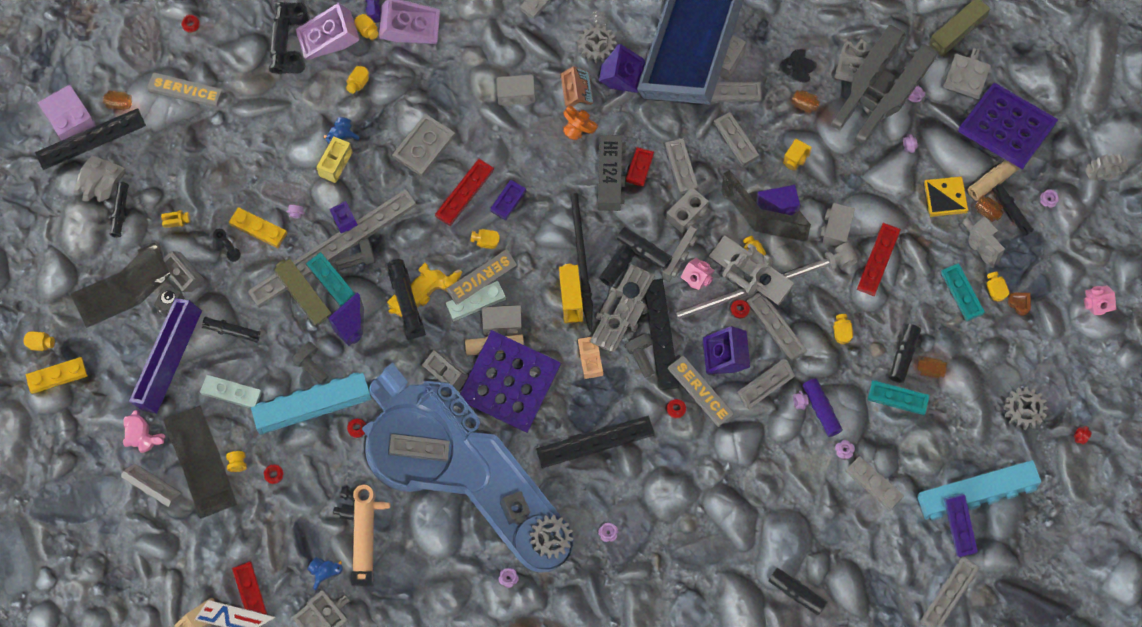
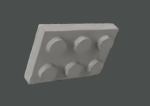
[392,114,456,177]

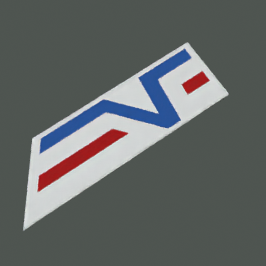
[195,600,275,627]

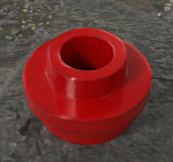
[181,15,200,33]
[731,300,750,319]
[667,399,686,418]
[347,419,366,438]
[1074,426,1092,445]
[264,464,284,484]

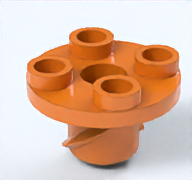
[563,105,598,140]

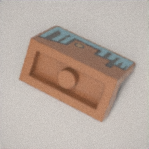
[561,66,593,107]

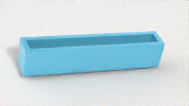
[251,373,372,435]
[917,460,1041,521]

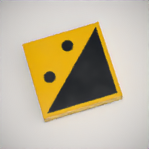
[924,176,968,217]

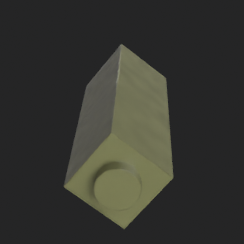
[929,0,990,57]
[274,259,331,327]

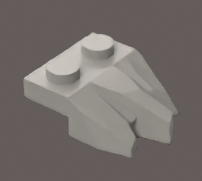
[835,39,873,82]
[74,155,125,202]

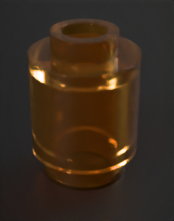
[103,90,132,111]
[791,90,820,113]
[974,196,1004,222]
[917,356,947,379]

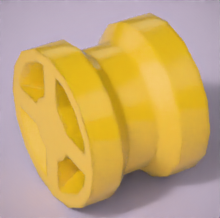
[226,451,247,472]

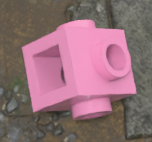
[680,258,714,290]
[1084,285,1116,315]

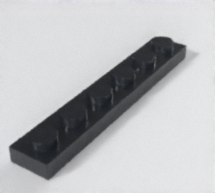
[35,108,146,170]
[646,278,679,391]
[536,415,655,468]

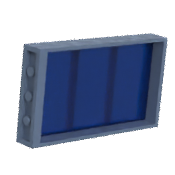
[637,0,743,104]

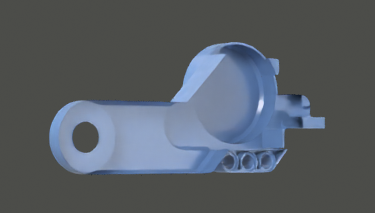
[362,363,573,573]

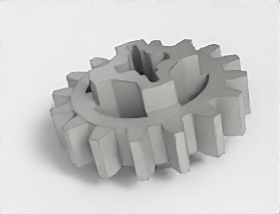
[577,24,616,63]
[1085,154,1129,181]
[1004,387,1048,430]
[529,515,573,559]

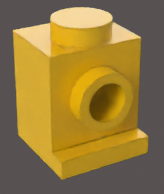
[783,138,812,170]

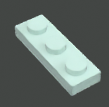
[446,281,506,322]

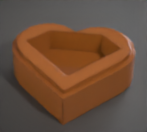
[1007,292,1031,316]

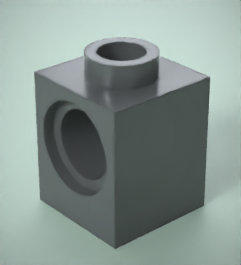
[500,491,531,525]

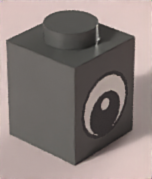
[154,285,185,317]

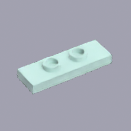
[200,375,262,408]

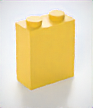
[559,264,583,323]

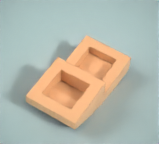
[577,337,603,379]

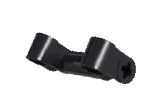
[269,2,310,74]
[387,259,426,340]

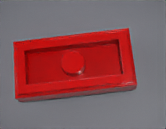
[626,147,654,187]

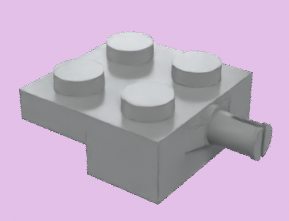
[943,48,991,99]
[962,217,1005,268]
[292,590,350,627]

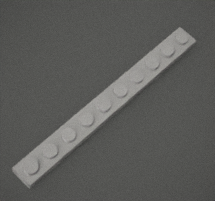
[248,189,417,308]

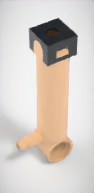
[351,485,390,586]

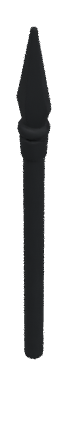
[571,193,593,332]

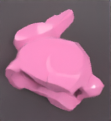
[123,410,166,453]

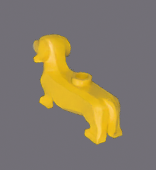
[387,263,463,317]

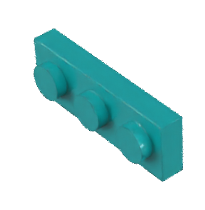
[306,252,355,307]
[941,263,985,322]
[867,380,930,415]

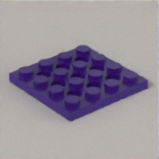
[958,82,1058,170]
[460,330,562,433]

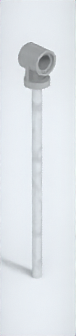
[676,242,859,320]

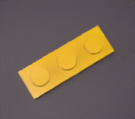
[229,207,287,248]
[25,357,88,394]

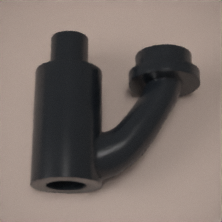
[212,229,241,262]
[333,485,355,521]

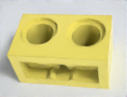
[316,136,353,183]

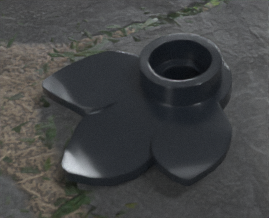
[781,49,818,83]

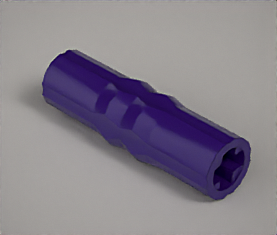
[802,378,843,437]

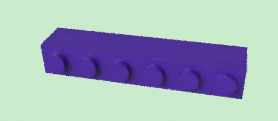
[129,298,202,414]

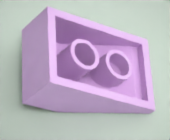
[379,0,440,44]
[295,3,360,60]
[38,85,96,141]

